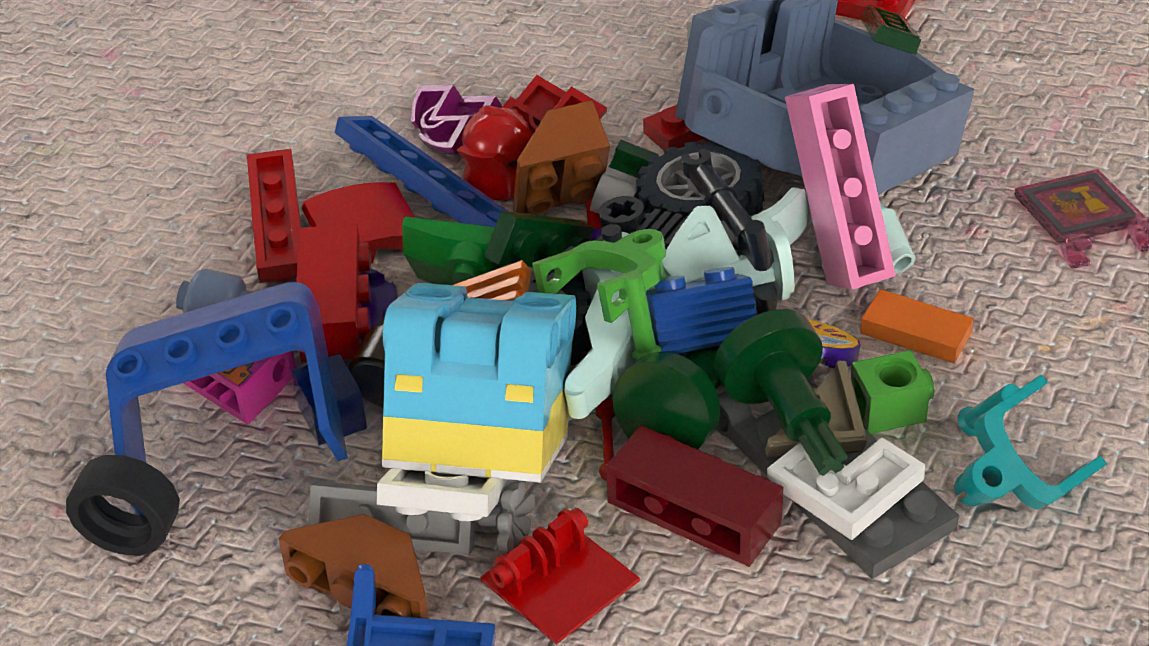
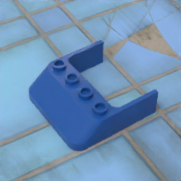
[106,282,348,515]

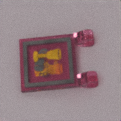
[1014,169,1149,269]

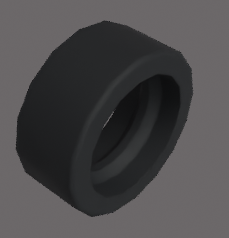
[66,455,180,556]

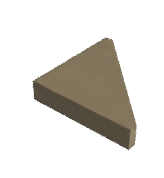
[765,360,867,457]

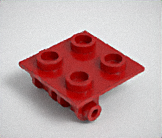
[480,508,640,645]

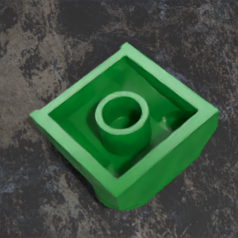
[402,217,507,285]

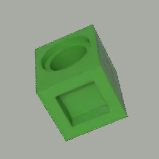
[851,350,935,434]

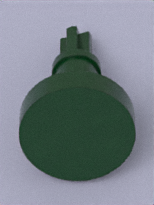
[714,309,848,476]
[613,346,722,450]

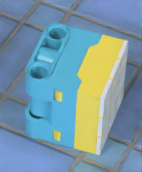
[382,283,576,483]

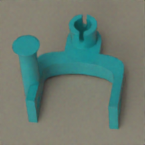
[954,374,1107,510]

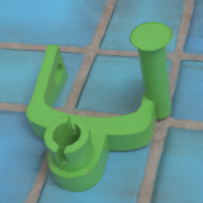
[532,229,667,360]

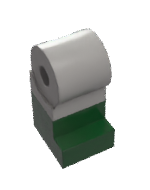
[590,140,659,213]

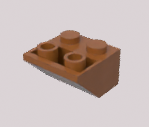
[513,100,610,215]

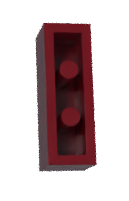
[606,425,783,567]

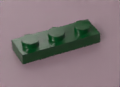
[484,210,594,268]

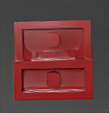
[302,182,415,264]

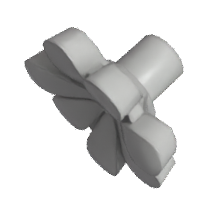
[478,481,535,553]

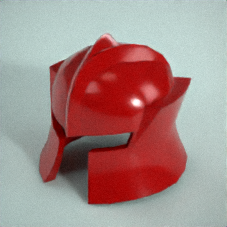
[457,105,532,200]

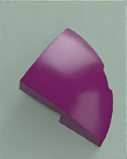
[411,84,502,154]

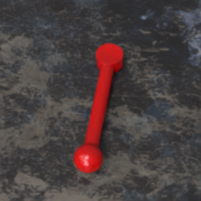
[595,399,615,481]

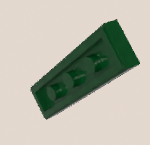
[861,5,921,55]

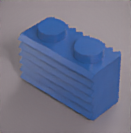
[646,267,757,354]

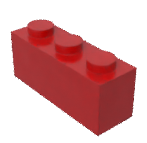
[296,223,371,363]

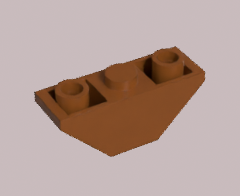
[278,514,429,619]

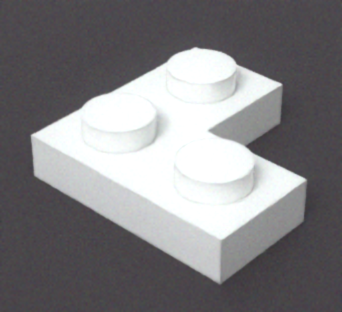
[767,437,925,540]

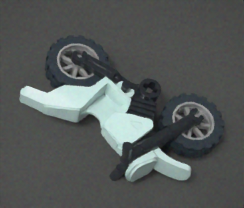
[528,141,809,419]

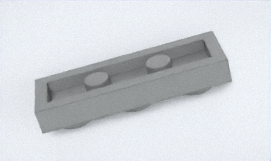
[308,481,475,555]

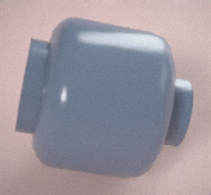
[176,269,252,313]

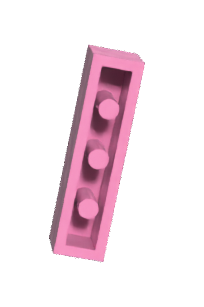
[785,84,896,290]

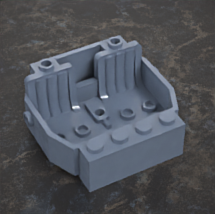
[675,0,975,195]

